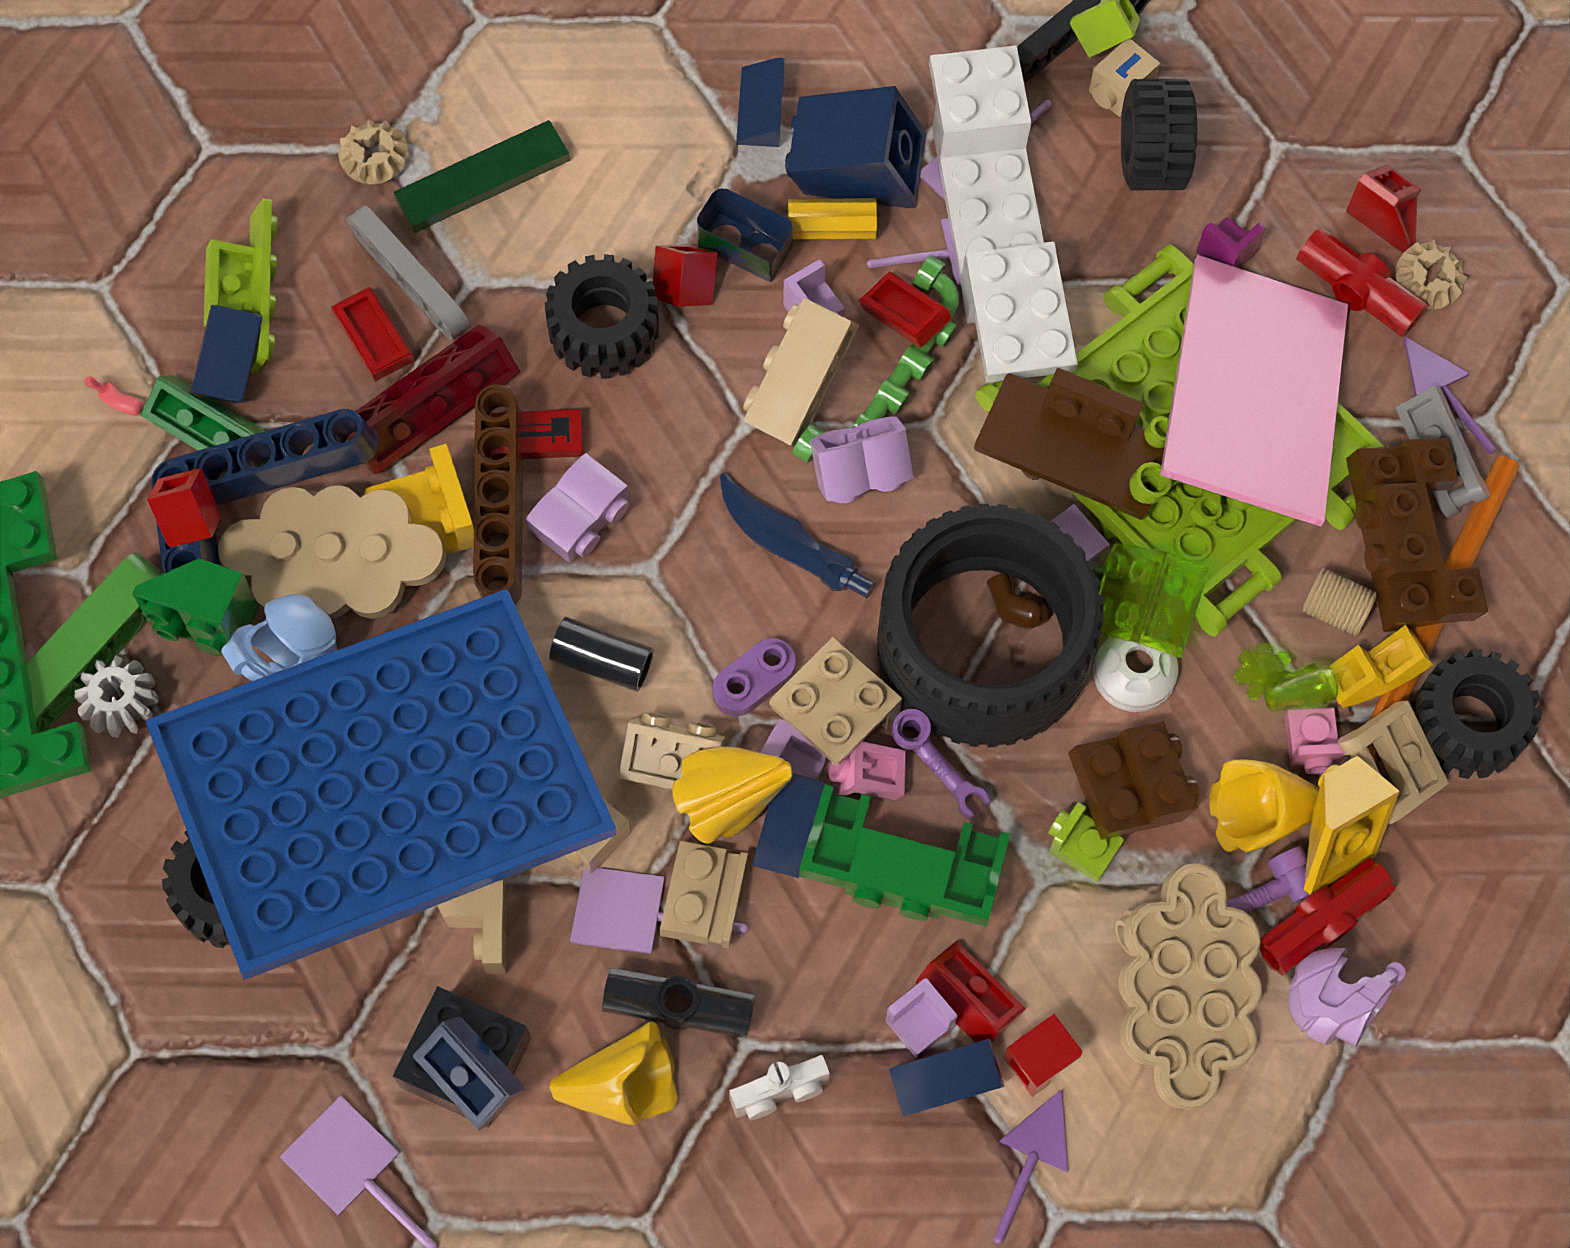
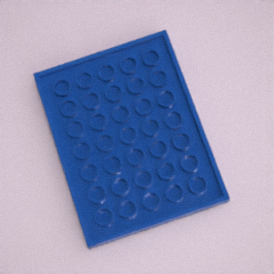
[145,589,616,980]

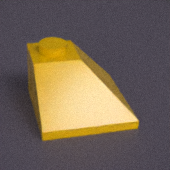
[1303,756,1400,895]

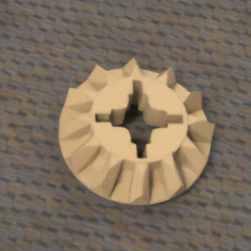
[338,119,409,184]
[1395,240,1467,310]

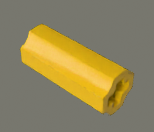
[788,198,877,239]

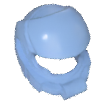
[221,594,337,681]

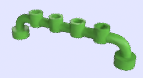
[792,255,959,463]

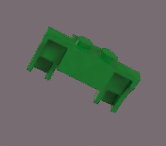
[799,784,1010,927]

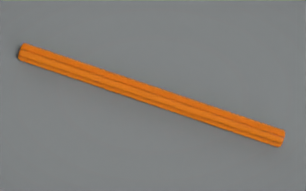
[1350,455,1519,765]

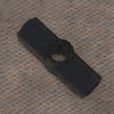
[602,967,755,1039]

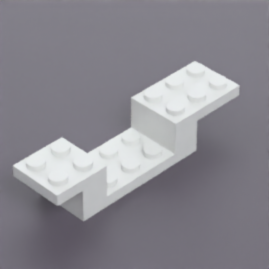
[929,45,1078,383]

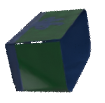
[697,188,793,283]

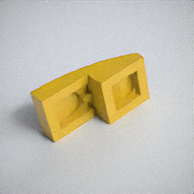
[1321,625,1433,708]

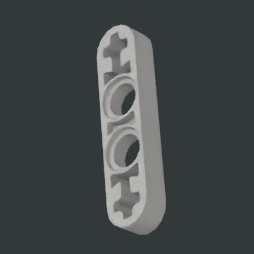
[346,205,470,340]

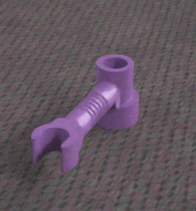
[892,709,990,820]
[1226,845,1310,914]

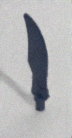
[720,473,876,598]

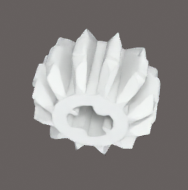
[75,655,159,738]

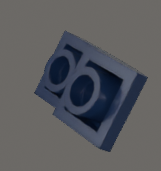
[752,773,826,878]
[889,1039,1005,1117]

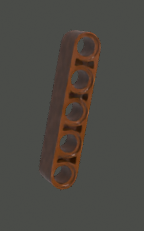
[473,384,523,605]

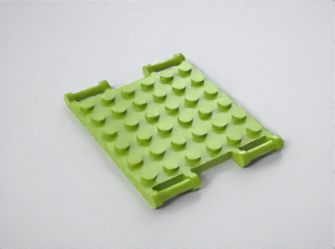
[975,244,1385,637]

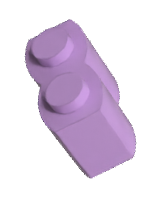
[810,417,914,503]
[526,453,630,563]

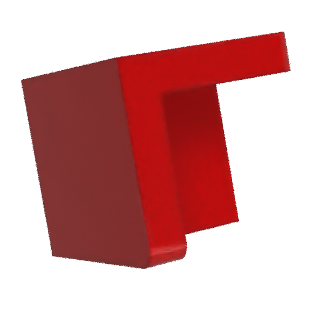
[652,244,718,307]
[147,468,221,547]
[1003,1014,1082,1097]

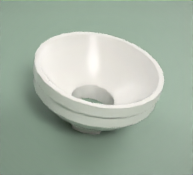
[1093,628,1178,712]

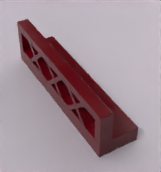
[347,324,521,475]

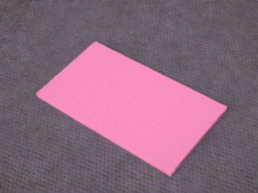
[1160,255,1348,527]

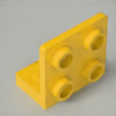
[365,443,474,555]

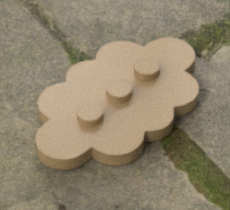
[218,485,446,620]
[1118,863,1262,1111]

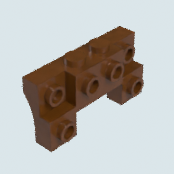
[1346,438,1489,632]

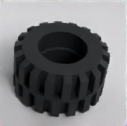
[1121,79,1197,190]
[545,254,659,379]
[1411,649,1542,779]
[162,830,229,948]

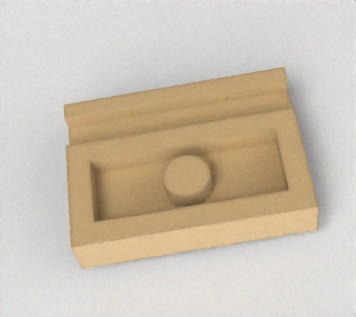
[660,841,748,949]

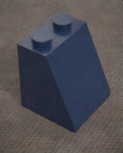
[785,86,927,208]

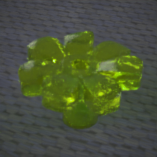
[1234,643,1295,701]

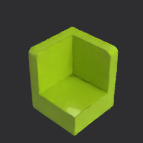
[1070,0,1140,58]

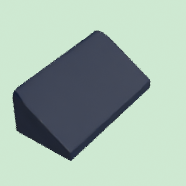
[736,57,785,147]
[190,305,262,404]
[413,1017,524,1130]

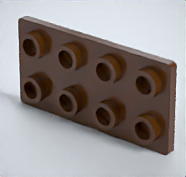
[974,367,1164,520]

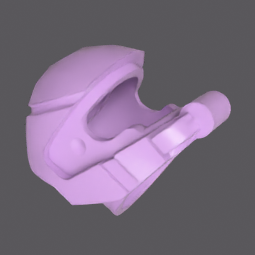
[1288,948,1406,1047]

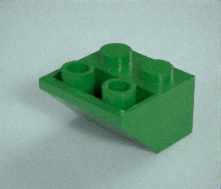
[132,559,259,656]

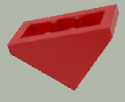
[1346,164,1422,253]

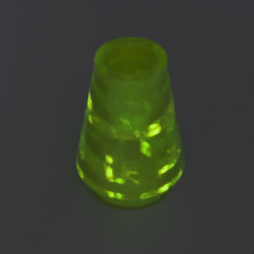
[1263,663,1338,712]

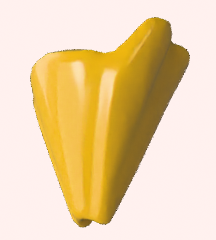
[672,747,793,844]
[1209,759,1320,852]
[549,1022,678,1125]

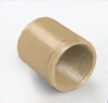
[1302,568,1377,637]

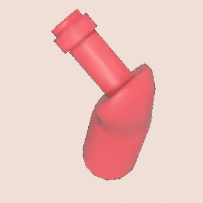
[84,376,144,416]

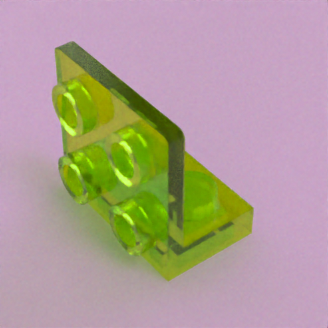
[1099,543,1210,658]

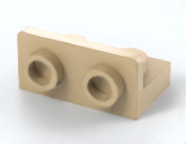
[618,712,726,790]

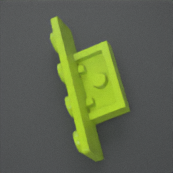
[203,198,277,374]

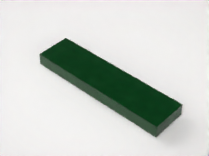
[393,120,570,233]

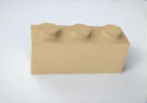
[743,297,859,446]

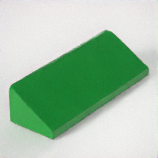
[140,375,270,467]

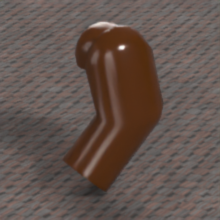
[987,574,1048,629]

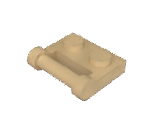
[1337,700,1449,825]

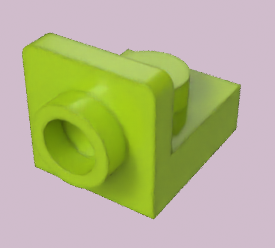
[1048,802,1125,883]

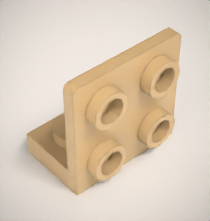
[770,637,902,765]

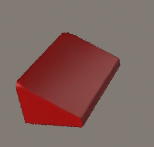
[916,941,1026,1043]

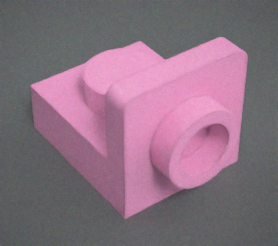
[1284,708,1345,774]
[829,741,906,800]

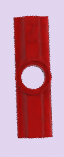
[1296,227,1428,337]
[1259,858,1396,976]

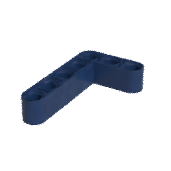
[151,409,379,573]

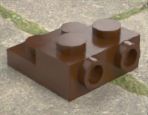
[1068,721,1199,840]

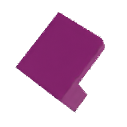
[1196,216,1266,269]

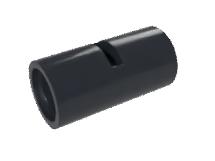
[549,616,654,692]

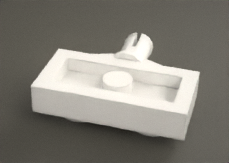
[729,1055,830,1120]

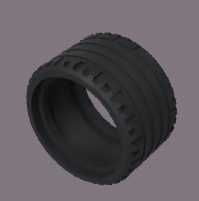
[877,504,1104,748]

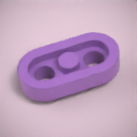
[713,638,796,717]

